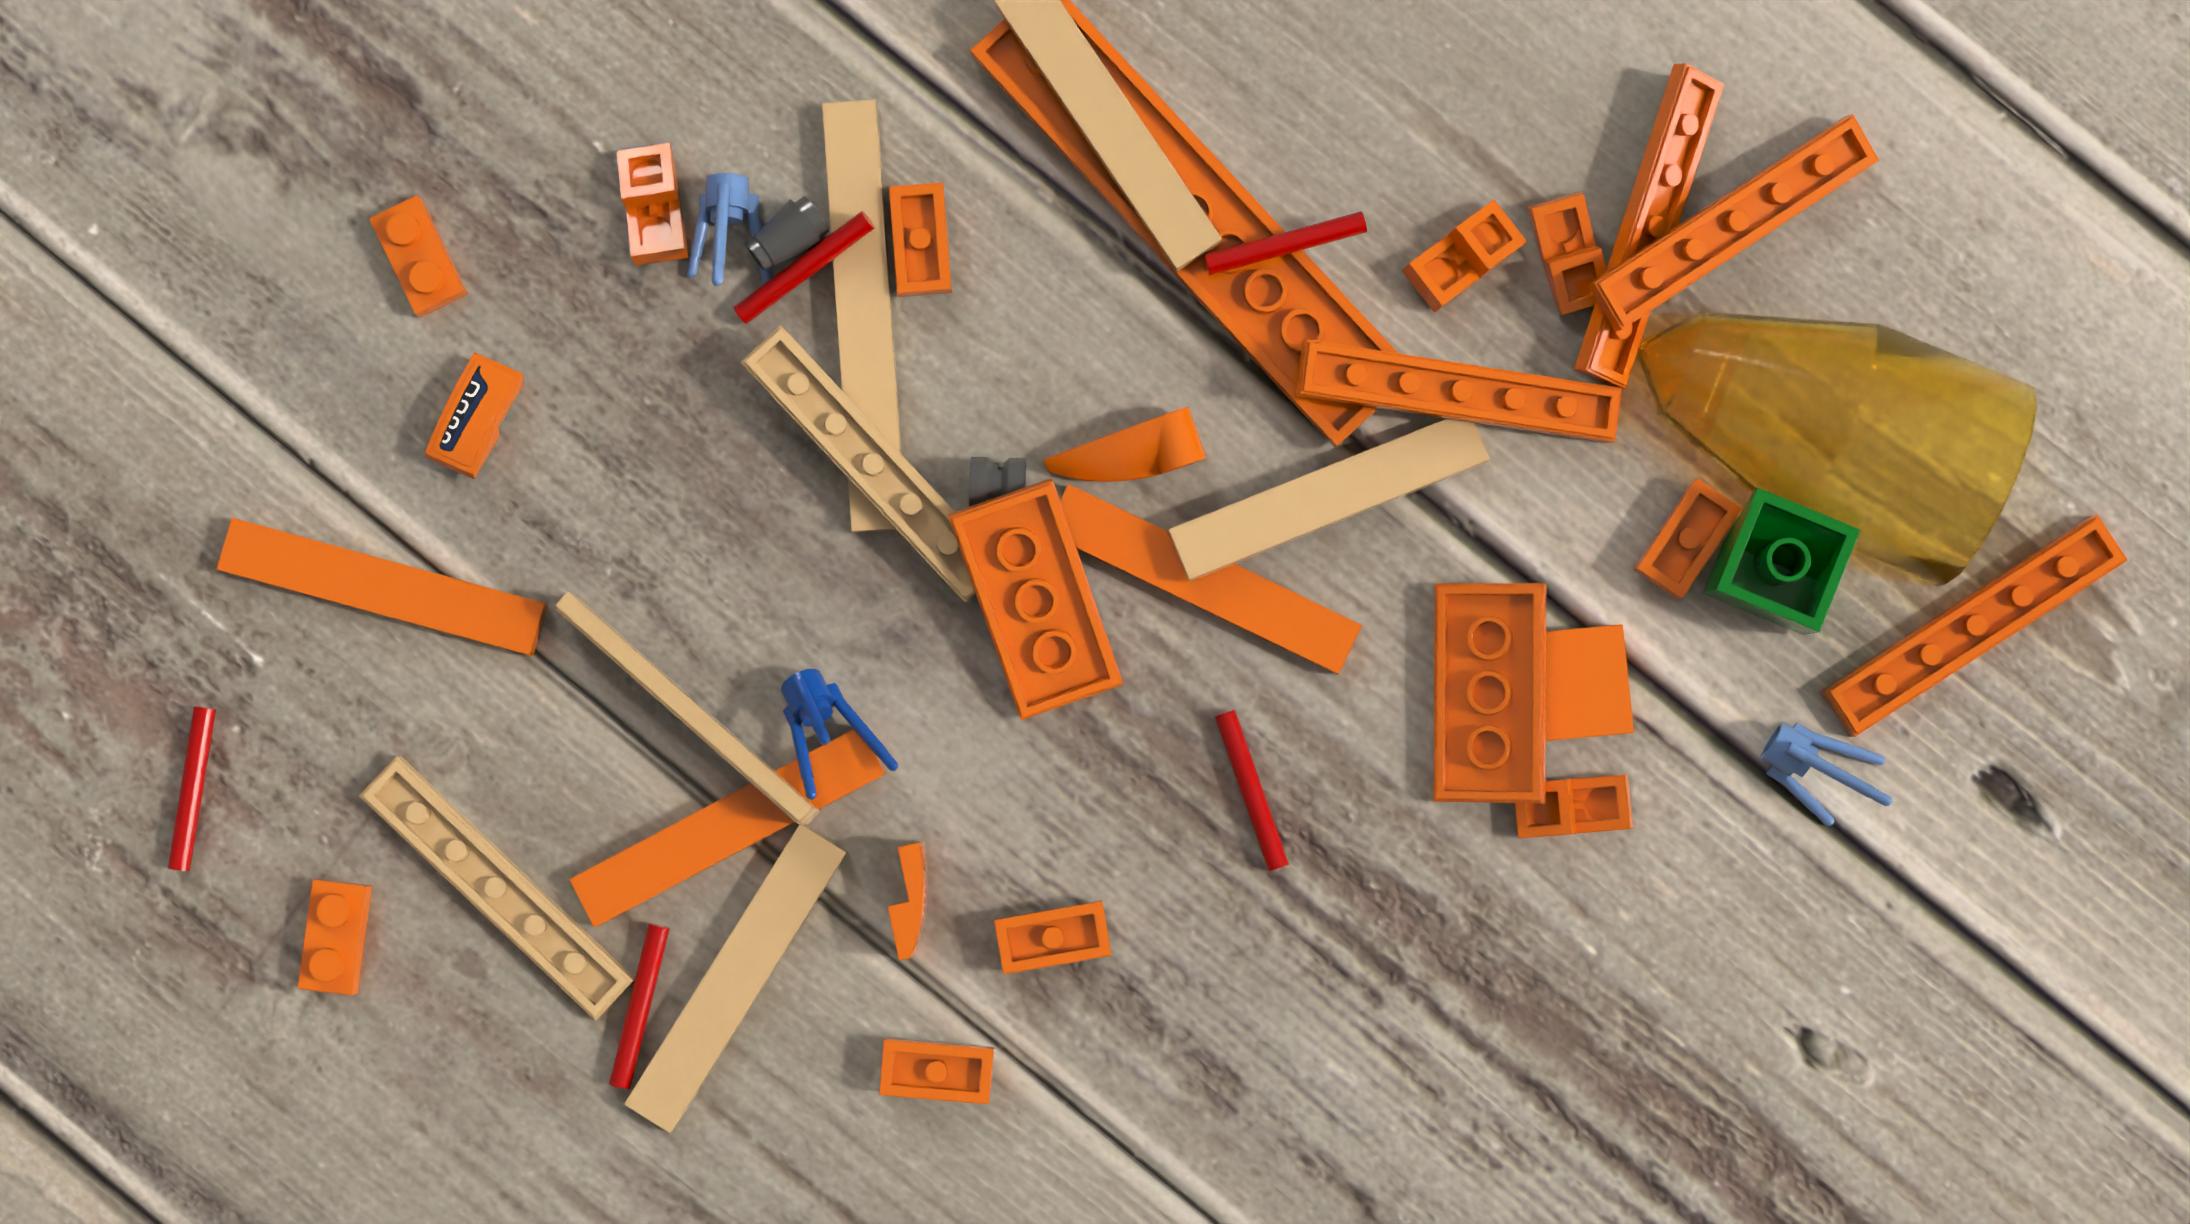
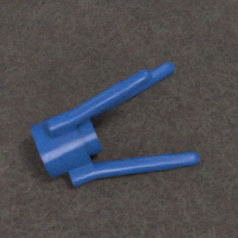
[781,669,898,800]

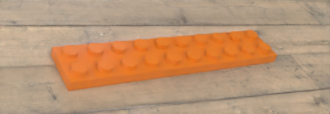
[970,0,1398,448]

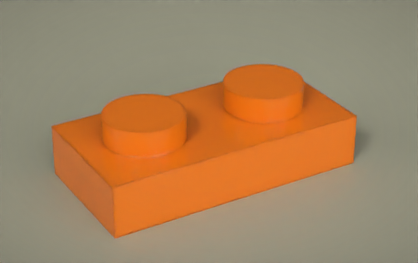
[889,182,952,297]
[369,195,468,318]
[1633,478,1743,600]
[297,879,372,996]
[994,900,1112,975]
[879,1038,995,1104]

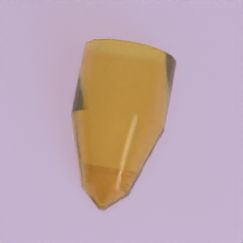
[1636,312,2038,587]

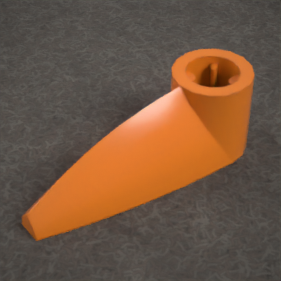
[1043,407,1207,482]

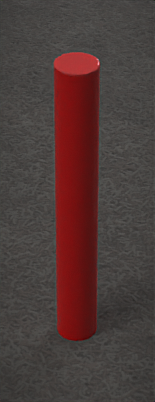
[733,211,875,324]
[1204,211,1367,276]
[168,706,216,871]
[1215,710,1289,871]
[609,923,670,1089]

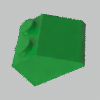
[1703,488,1861,635]

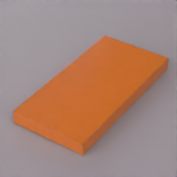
[948,478,1123,720]
[1433,583,1547,803]

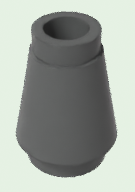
[745,196,829,271]

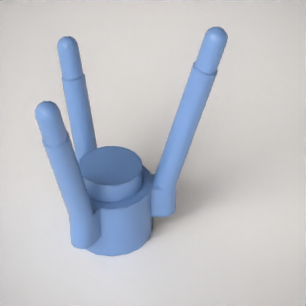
[686,173,772,286]
[1760,722,1892,826]

